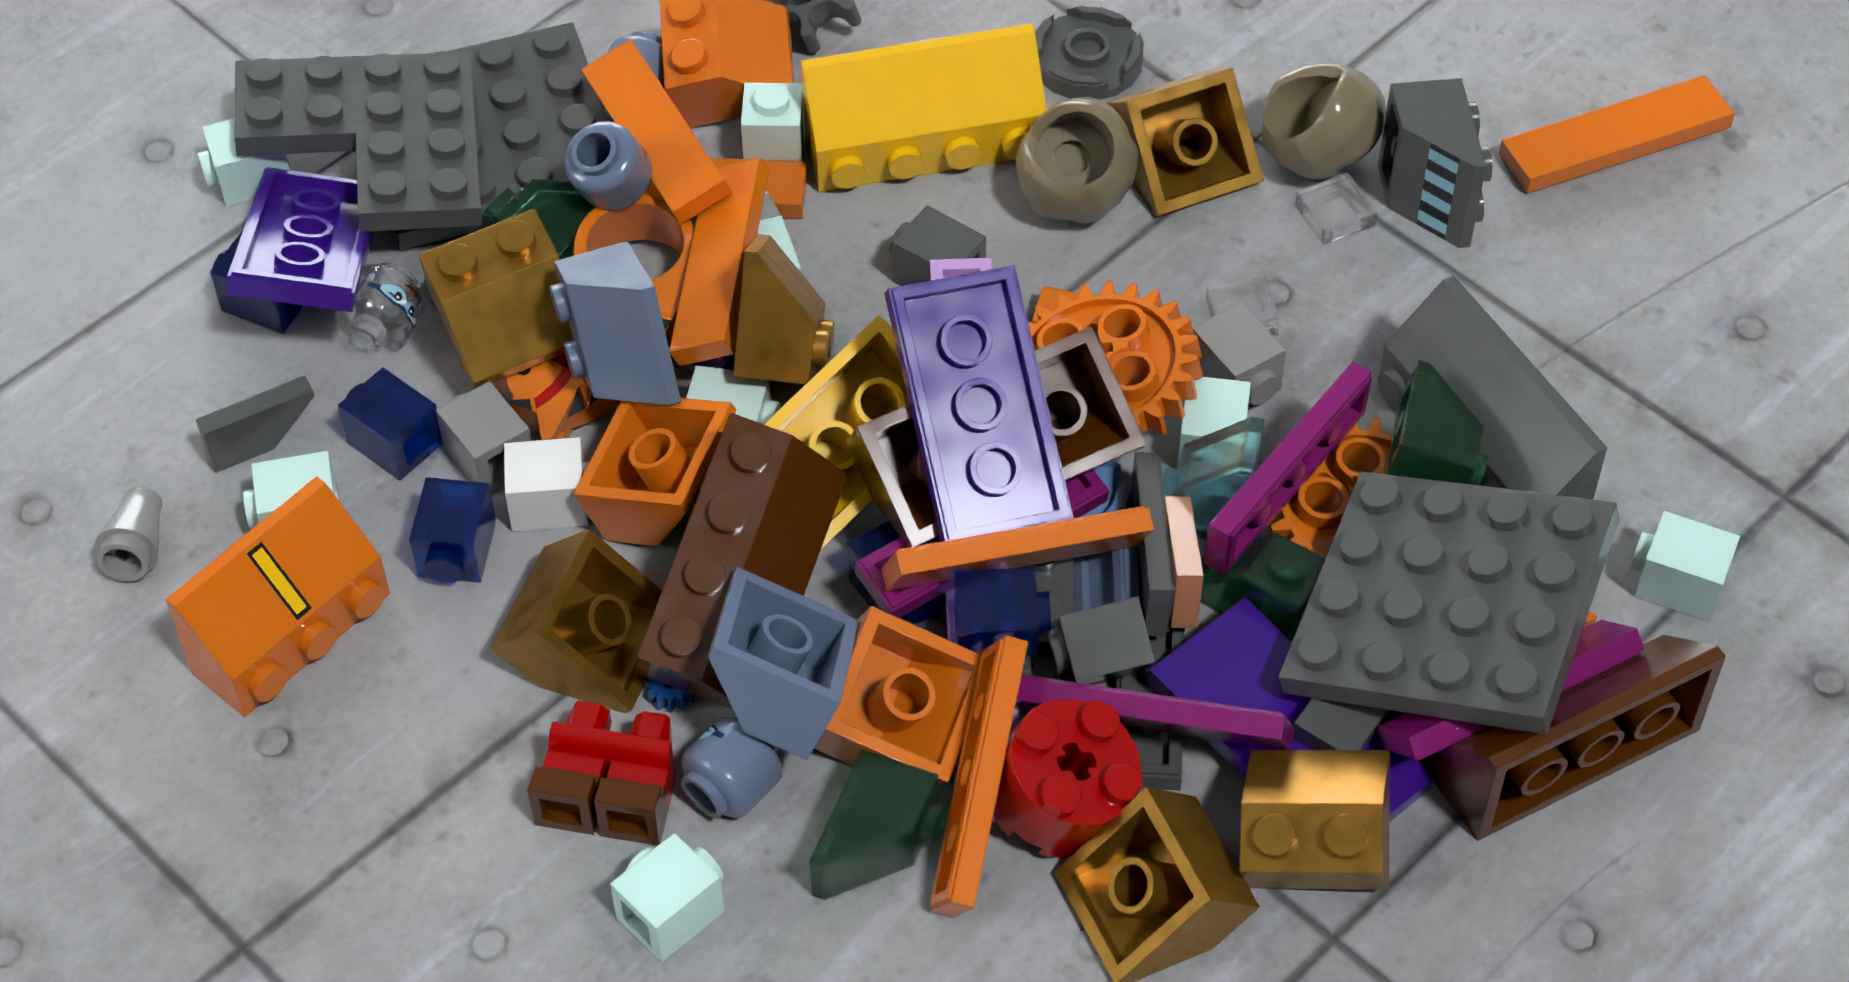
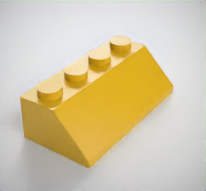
[801,23,1047,192]
[691,315,909,551]

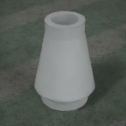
[94,487,163,581]

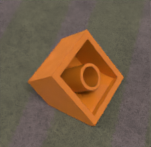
[660,0,795,128]
[573,398,736,546]
[814,606,981,785]

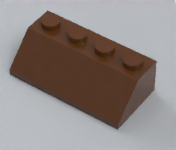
[846,326,1147,547]
[634,412,848,709]
[1433,634,1726,841]

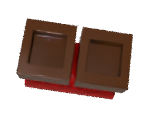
[527,700,676,846]

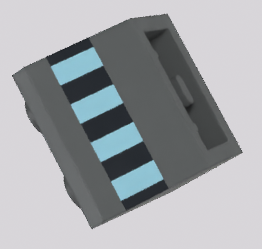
[1378,78,1492,248]

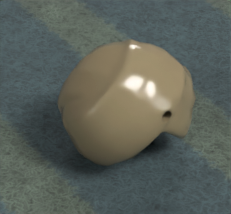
[1262,63,1386,180]
[1015,97,1138,224]

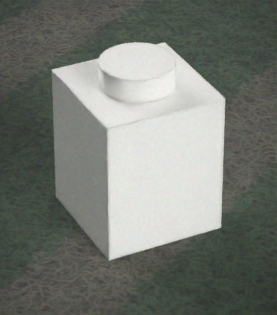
[504,437,589,532]

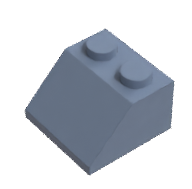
[549,241,681,405]
[708,567,859,760]

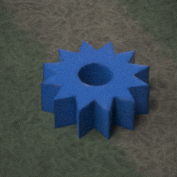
[644,679,694,714]

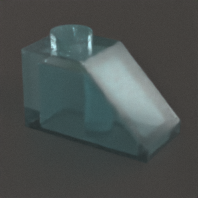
[1163,417,1265,540]

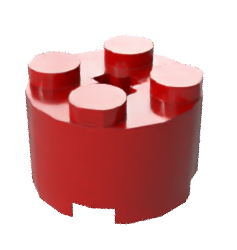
[993,699,1143,857]

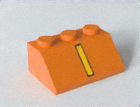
[165,476,390,718]

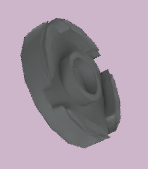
[1035,6,1144,100]

